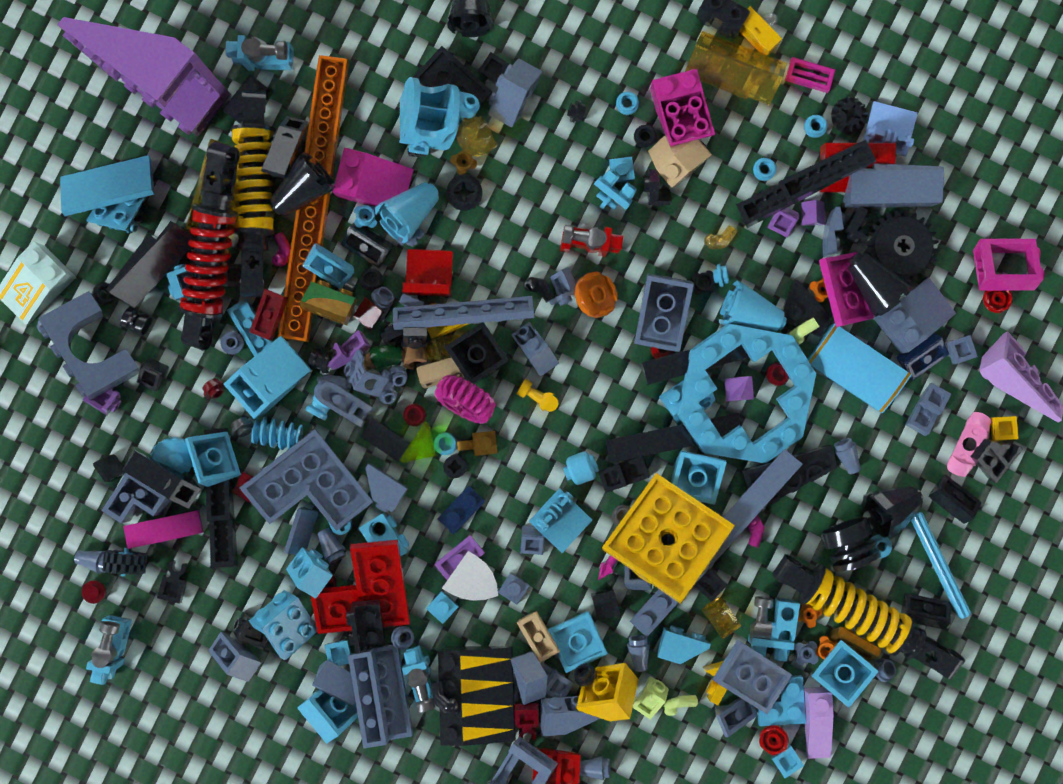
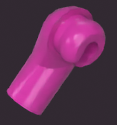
[747,515,765,548]

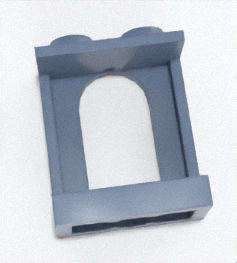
[489,736,558,784]

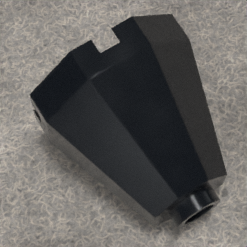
[862,486,923,539]

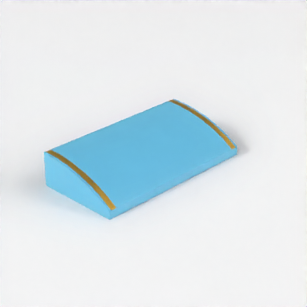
[808,323,912,413]

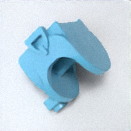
[399,77,480,155]

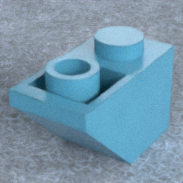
[656,625,711,664]

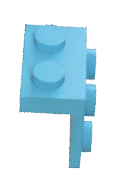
[249,590,317,660]

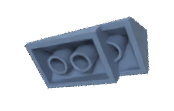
[842,163,944,208]

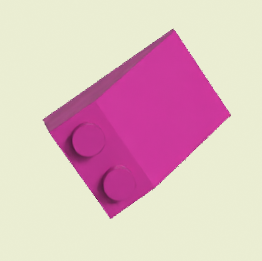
[333,147,414,207]

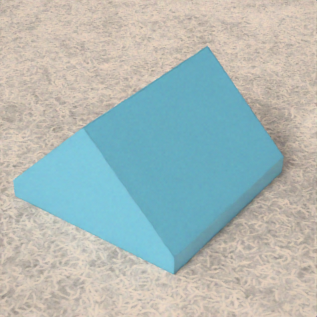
[185,432,241,487]
[671,450,727,505]

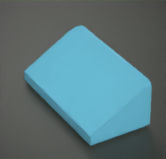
[303,243,354,289]

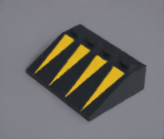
[438,646,516,746]

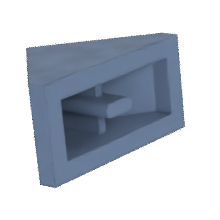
[511,651,548,705]

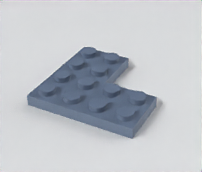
[240,429,373,531]

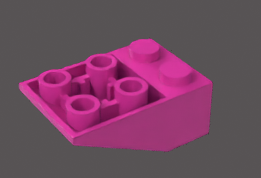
[650,69,715,147]

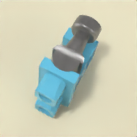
[226,35,294,71]
[748,596,800,661]
[86,615,132,685]
[402,645,436,713]

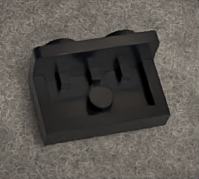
[696,0,750,40]

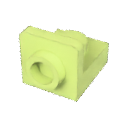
[633,676,669,720]

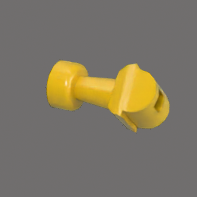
[517,379,558,412]

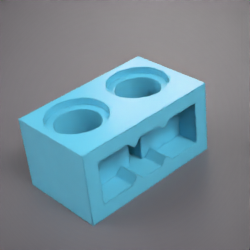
[359,512,409,556]
[286,547,333,598]

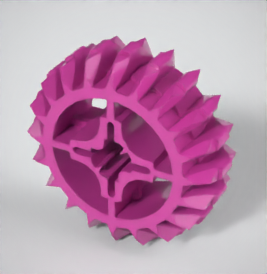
[434,375,496,424]

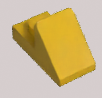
[702,661,727,706]

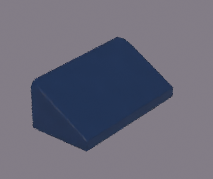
[896,333,949,381]

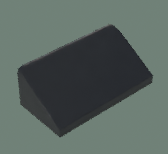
[341,223,393,268]
[928,474,982,524]
[901,593,951,629]

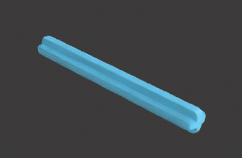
[911,512,971,619]

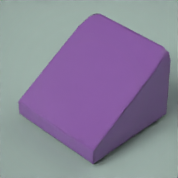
[767,207,799,238]

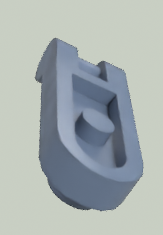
[314,380,375,428]

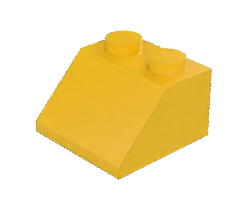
[576,663,639,721]

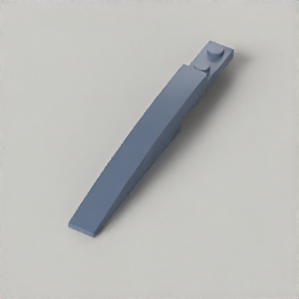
[630,449,802,637]

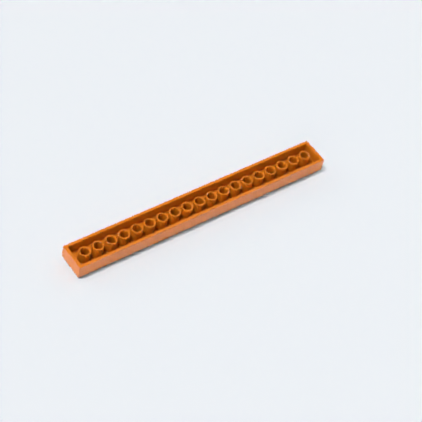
[278,55,349,342]

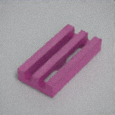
[784,57,836,93]

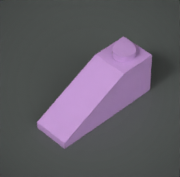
[804,687,834,759]

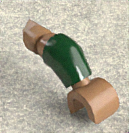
[363,345,428,371]

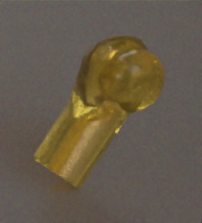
[704,225,738,250]

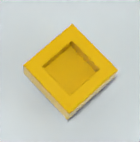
[990,416,1018,440]

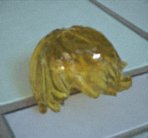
[456,116,498,156]

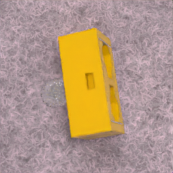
[739,6,782,58]

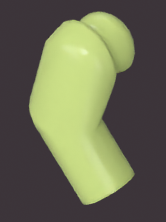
[789,318,819,345]
[663,695,698,716]

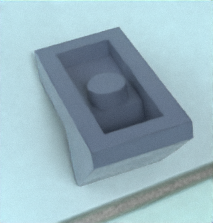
[715,697,758,737]

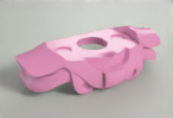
[947,412,991,477]

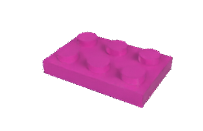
[819,252,874,327]

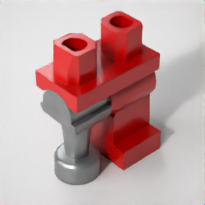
[560,224,624,257]

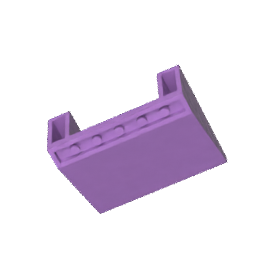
[58,17,231,137]

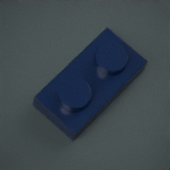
[437,485,485,535]

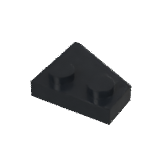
[782,279,830,337]
[970,438,1023,483]

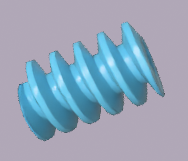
[251,416,303,450]

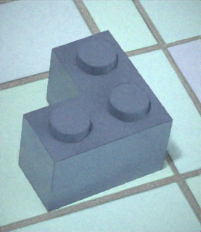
[488,58,543,127]
[101,473,171,523]

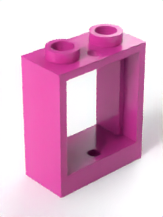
[973,239,1044,291]

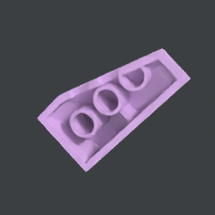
[980,331,1063,422]

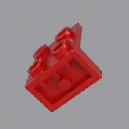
[403,249,453,297]

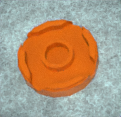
[575,271,618,318]

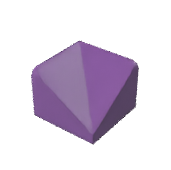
[725,376,754,401]

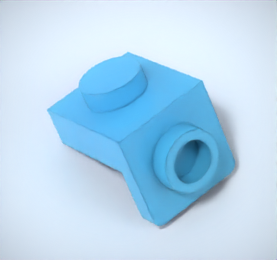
[166,264,194,301]

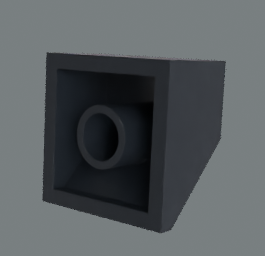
[444,322,509,384]

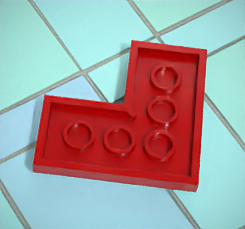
[311,539,410,634]

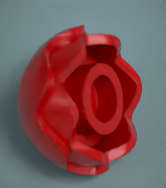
[983,290,1012,313]
[759,725,789,755]

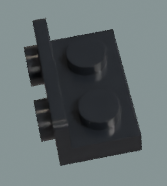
[346,599,385,653]

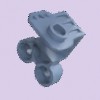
[344,350,408,404]

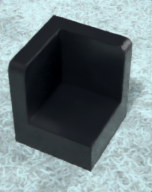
[591,588,621,620]

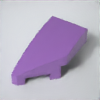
[327,330,371,370]

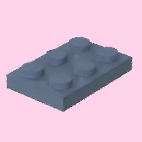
[712,640,792,714]

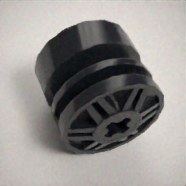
[820,517,882,572]

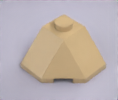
[648,135,712,188]

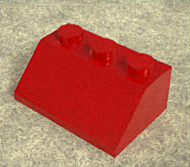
[819,143,896,193]

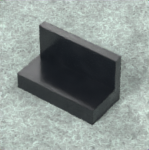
[361,417,412,462]

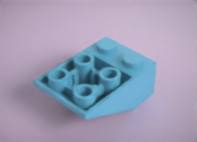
[224,336,312,419]

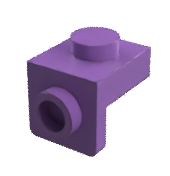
[83,389,121,416]

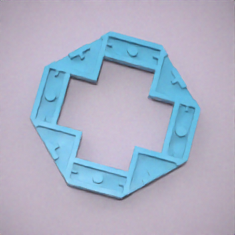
[677,323,816,463]

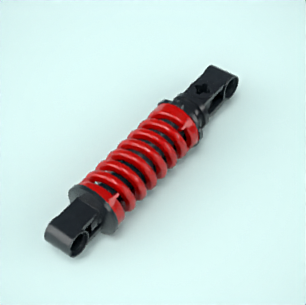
[178,142,240,351]

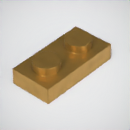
[829,626,881,662]

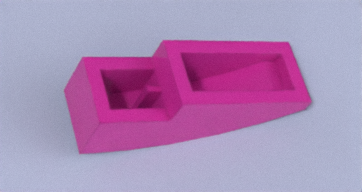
[123,510,204,549]

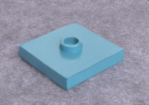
[548,611,608,673]

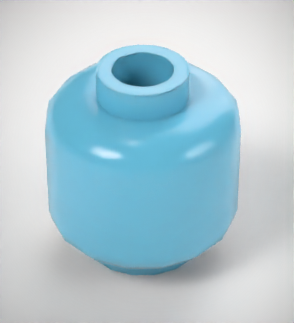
[563,451,599,485]

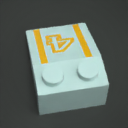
[0,241,76,326]

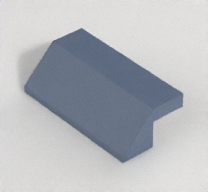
[348,644,413,749]

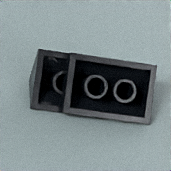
[105,221,196,308]

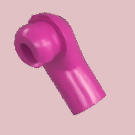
[272,232,291,267]

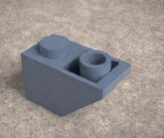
[511,322,559,377]

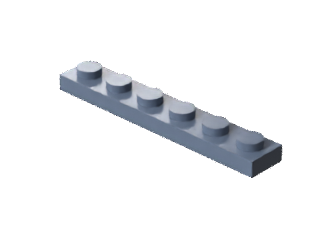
[393,296,534,330]

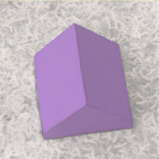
[801,200,825,226]

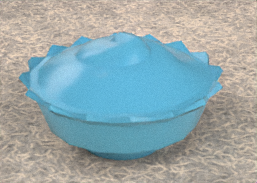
[150,437,193,473]

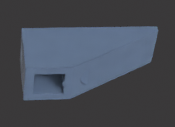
[538,696,600,736]

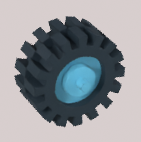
[102,548,148,576]

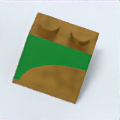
[299,280,357,326]

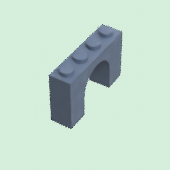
[38,291,139,401]

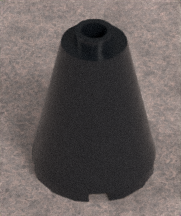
[447,0,493,37]
[271,152,335,216]
[848,252,912,317]

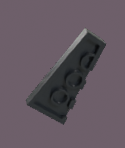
[741,444,837,512]

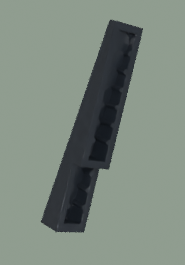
[736,140,876,228]
[640,345,771,385]
[605,413,742,463]
[204,428,238,569]

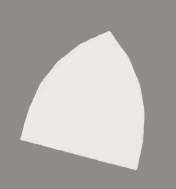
[442,551,498,600]

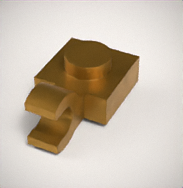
[457,431,497,456]

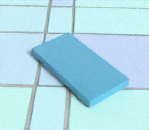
[60,155,154,216]

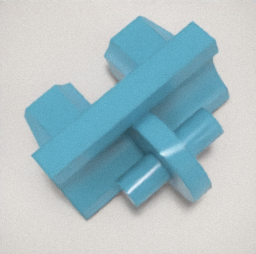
[594,169,637,210]

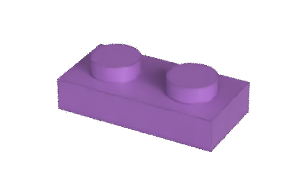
[434,534,485,580]

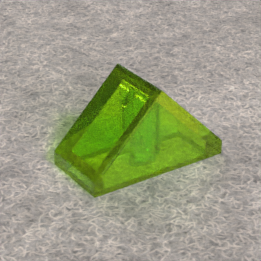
[400,421,437,463]

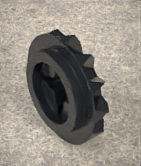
[831,97,868,134]
[446,174,483,211]

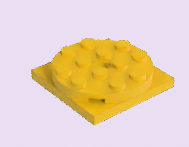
[602,473,735,604]

